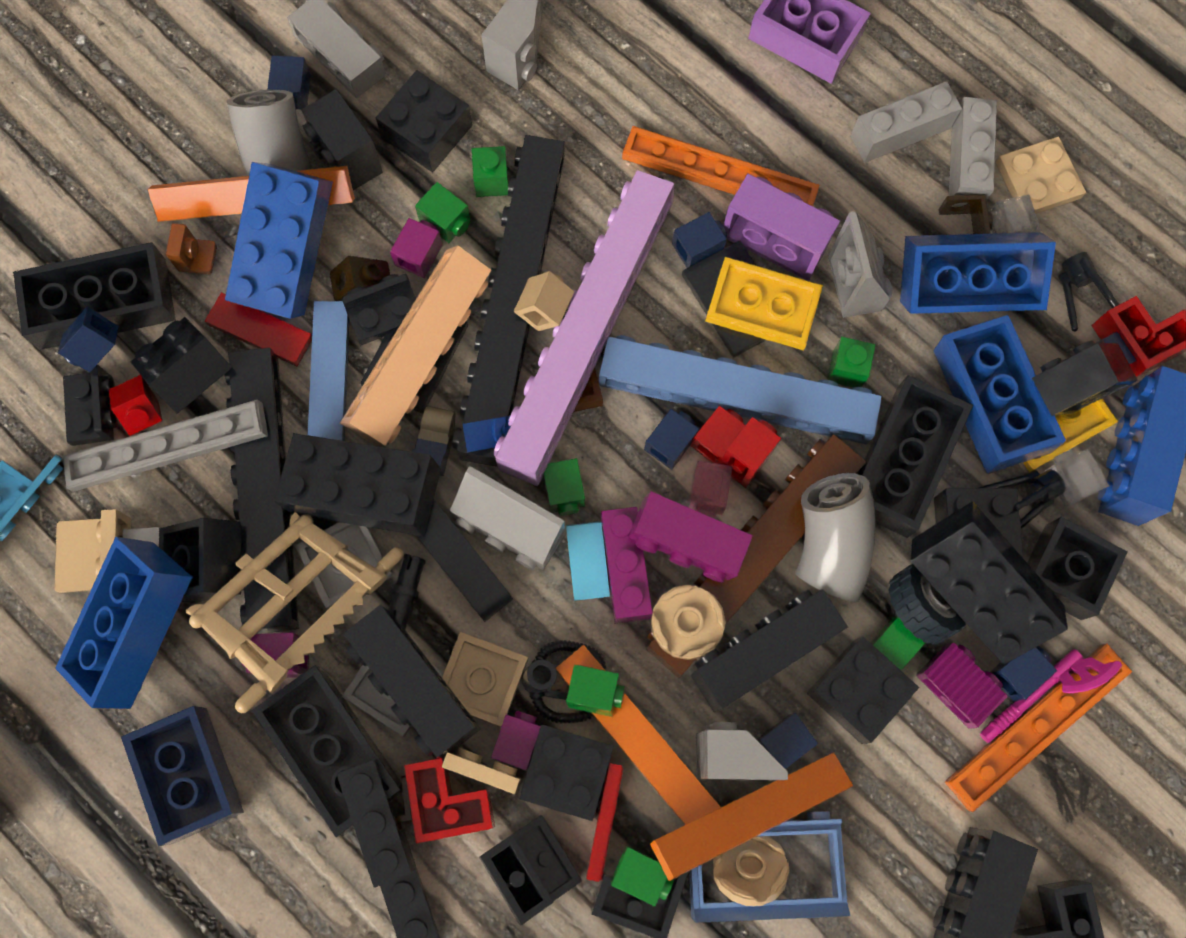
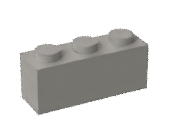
[287,0,386,99]
[850,82,962,163]
[949,97,997,206]

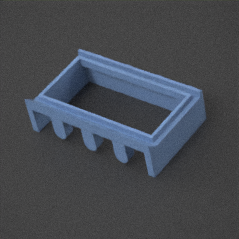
[689,811,851,923]

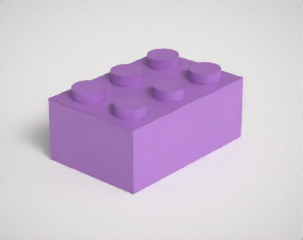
[748,0,871,84]
[723,174,840,281]

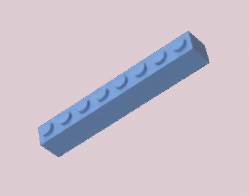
[599,335,882,445]

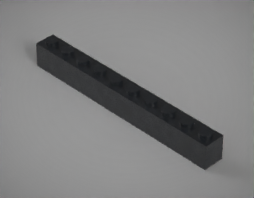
[453,135,565,467]

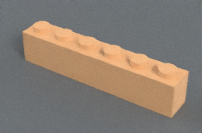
[340,246,491,446]

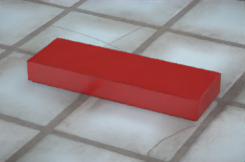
[205,292,312,367]
[586,763,624,882]

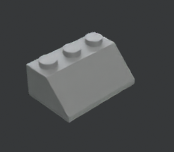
[450,466,565,571]
[696,722,788,780]

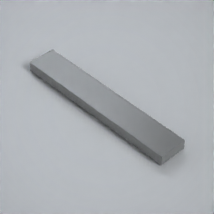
[62,400,268,492]

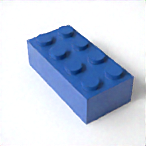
[225,162,333,319]
[900,232,1056,314]
[933,315,1066,474]
[1098,366,1186,526]
[55,537,192,709]

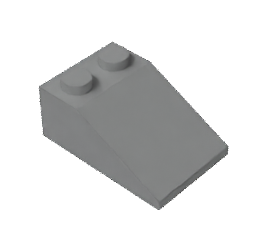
[482,0,544,90]
[828,212,892,318]

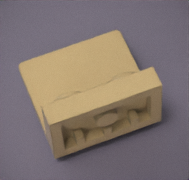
[55,509,131,593]

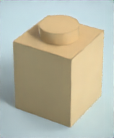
[514,271,574,331]

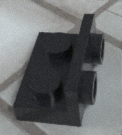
[341,274,416,346]
[63,365,118,446]

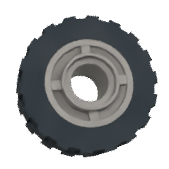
[888,563,967,645]

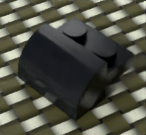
[479,815,582,925]

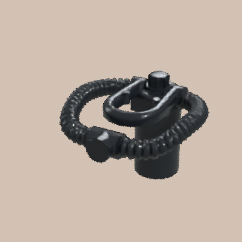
[521,640,606,724]

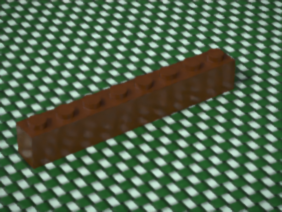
[646,434,866,678]

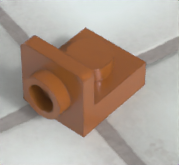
[166,223,217,275]

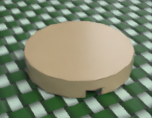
[651,585,726,660]
[712,836,790,906]

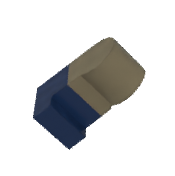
[412,406,456,476]

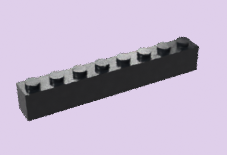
[224,348,299,634]

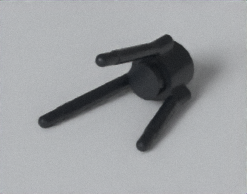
[1058,252,1120,332]
[978,469,1066,529]

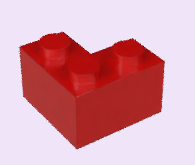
[1091,296,1186,377]
[691,406,781,488]
[404,758,495,844]

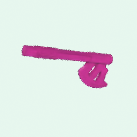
[980,649,1122,743]

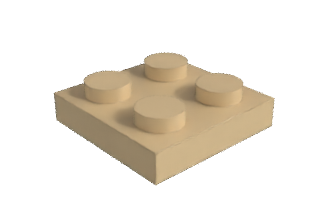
[995,137,1086,218]
[442,632,529,727]
[442,748,523,794]

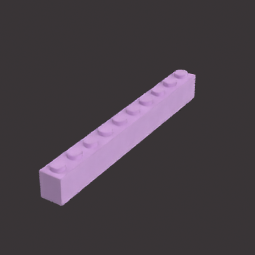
[494,170,674,486]

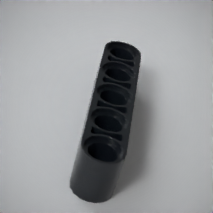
[417,499,513,622]

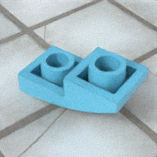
[566,521,610,601]

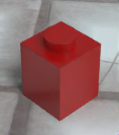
[109,375,162,436]

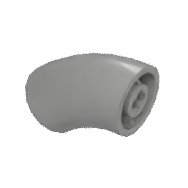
[227,90,312,176]
[795,473,875,602]

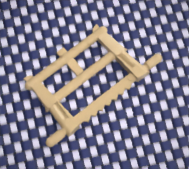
[186,512,404,713]

